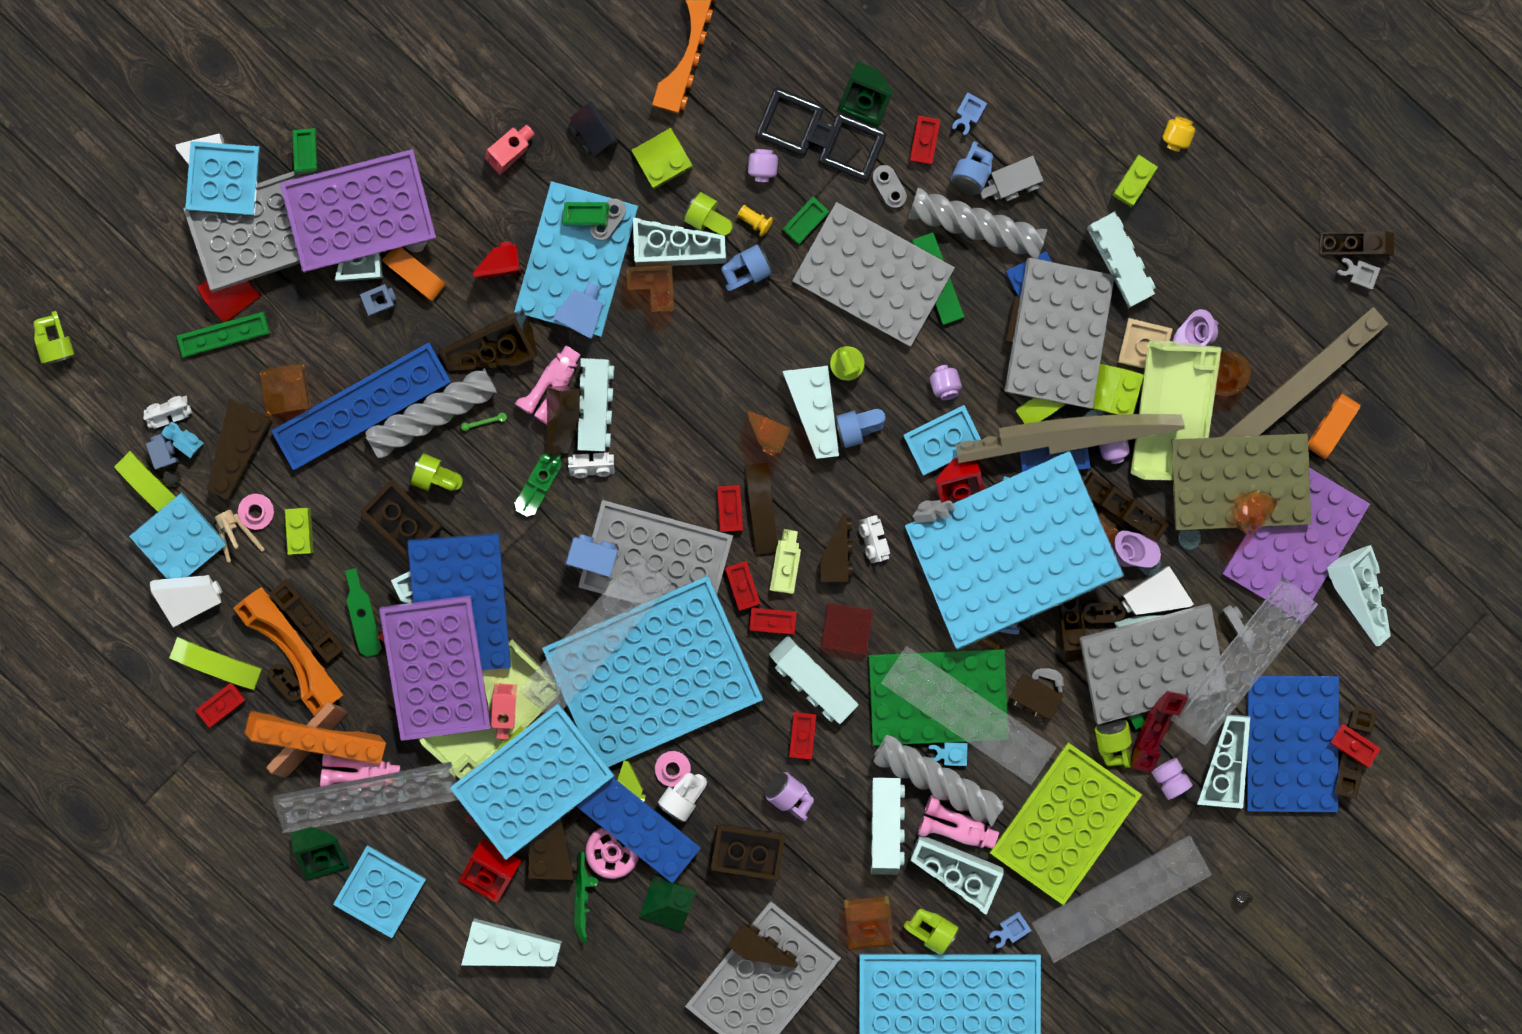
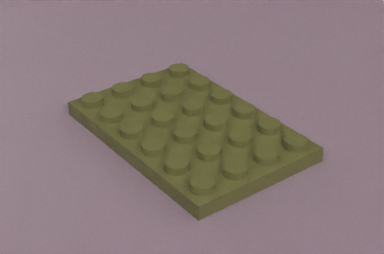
[1171,434,1312,530]

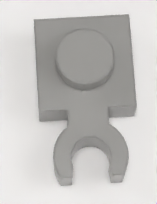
[1337,258,1380,290]
[913,500,955,523]

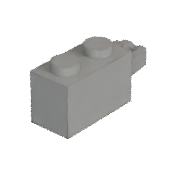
[980,156,1043,201]

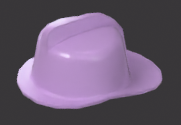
[1173,309,1219,346]
[1112,531,1161,568]

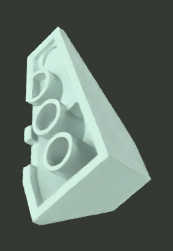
[1327,545,1391,646]

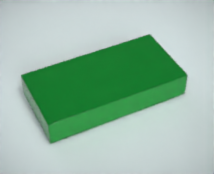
[292,128,318,175]
[782,196,830,245]
[562,202,610,226]

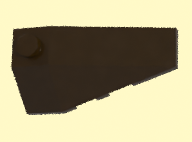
[438,310,537,371]

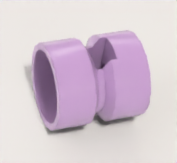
[1151,758,1193,800]

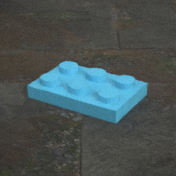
[903,405,981,475]

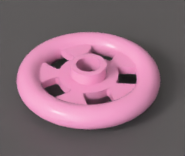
[585,827,639,879]

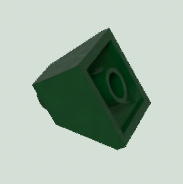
[837,61,893,127]
[290,826,350,880]
[639,874,696,932]

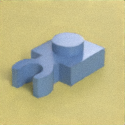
[952,93,987,136]
[989,911,1031,948]

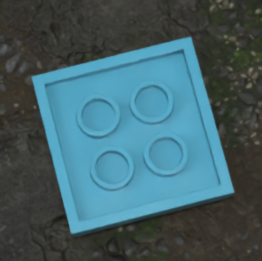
[185,141,260,215]
[130,492,226,579]
[333,845,426,938]

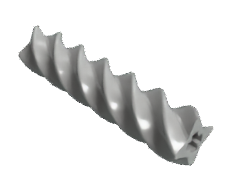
[908,188,1047,259]
[365,368,497,458]
[873,735,1004,827]

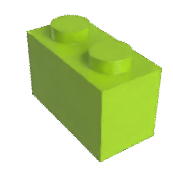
[1112,155,1158,207]
[285,508,314,555]

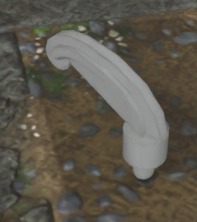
[1032,668,1064,693]

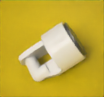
[658,773,707,822]

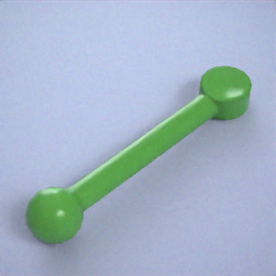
[461,413,507,431]

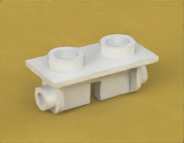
[144,395,192,429]
[568,452,615,478]
[858,515,890,564]

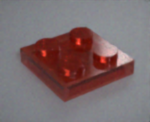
[822,603,873,655]

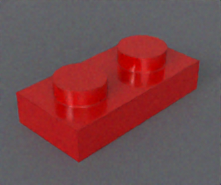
[910,116,940,165]
[717,485,743,532]
[725,561,761,611]
[750,608,797,634]
[196,683,246,728]
[789,712,816,760]
[1330,724,1381,768]

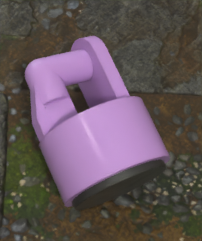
[765,772,814,822]

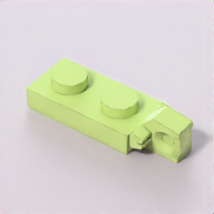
[770,529,801,594]

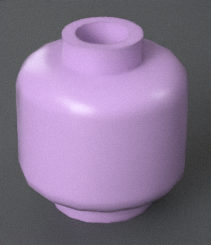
[748,149,778,182]
[930,365,962,400]
[1099,440,1130,464]

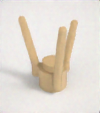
[215,510,265,563]

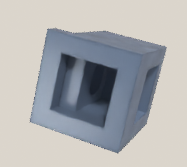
[360,284,397,317]
[146,434,179,469]

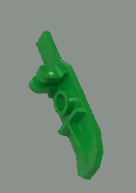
[515,453,562,517]
[345,568,382,657]
[574,851,598,943]

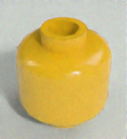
[1162,116,1196,152]

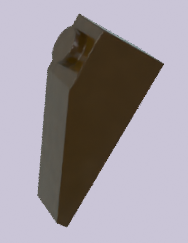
[547,385,580,455]

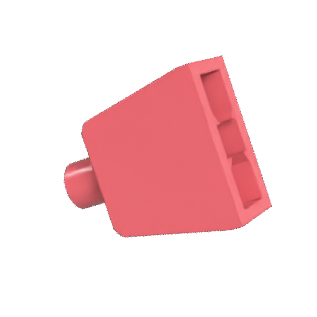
[485,125,535,175]
[491,683,517,739]

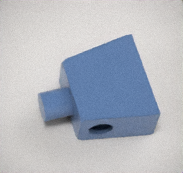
[553,282,604,339]

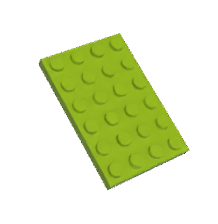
[989,742,1142,905]

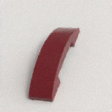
[1131,691,1189,772]

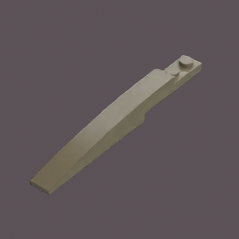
[1221,307,1388,437]
[956,414,1185,463]

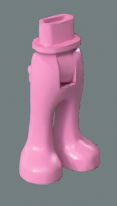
[515,346,581,425]
[320,754,400,789]
[917,795,999,849]

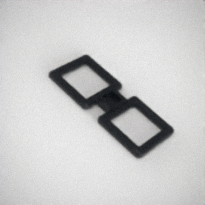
[756,88,887,181]

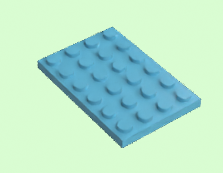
[514,181,638,337]
[450,704,614,859]

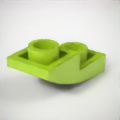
[1016,398,1065,424]

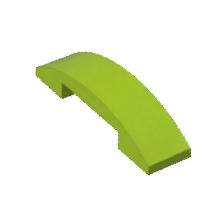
[115,451,176,511]
[170,637,262,690]

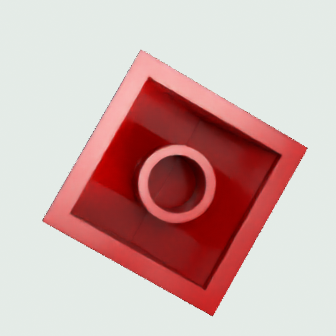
[197,280,260,323]

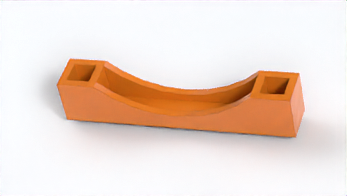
[652,0,716,115]
[233,587,343,716]
[245,711,386,764]

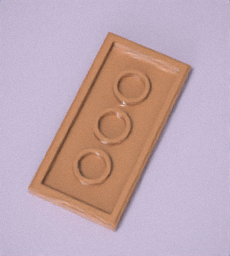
[267,702,348,778]

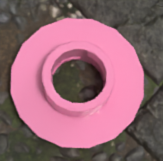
[238,494,274,530]
[655,751,691,787]

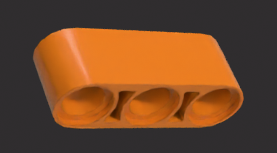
[382,247,446,302]
[1308,393,1361,460]

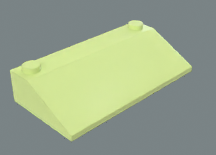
[1131,340,1221,480]
[418,640,562,779]

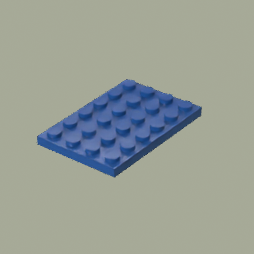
[408,533,511,670]
[1246,675,1339,812]

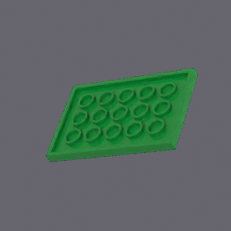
[869,649,1008,746]

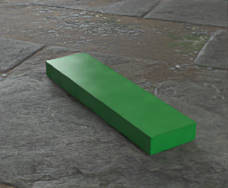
[912,232,964,325]
[177,312,270,358]

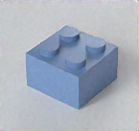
[566,534,619,577]

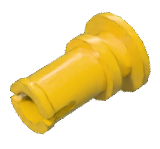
[737,205,773,237]

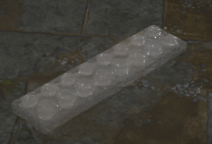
[519,554,672,713]
[1170,577,1318,746]
[881,646,1056,785]
[273,762,459,833]
[1031,835,1212,963]

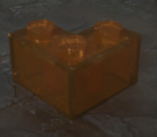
[626,265,675,313]

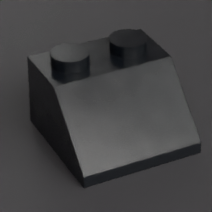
[569,101,618,158]

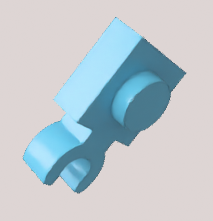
[161,422,204,458]
[929,742,967,766]

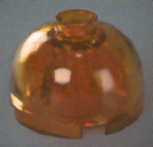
[1215,350,1252,396]
[1233,490,1277,535]

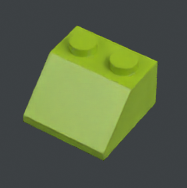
[631,128,693,190]
[1092,364,1144,415]

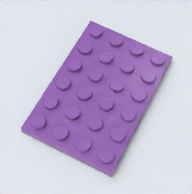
[280,149,436,272]
[1222,468,1370,620]
[380,595,491,741]

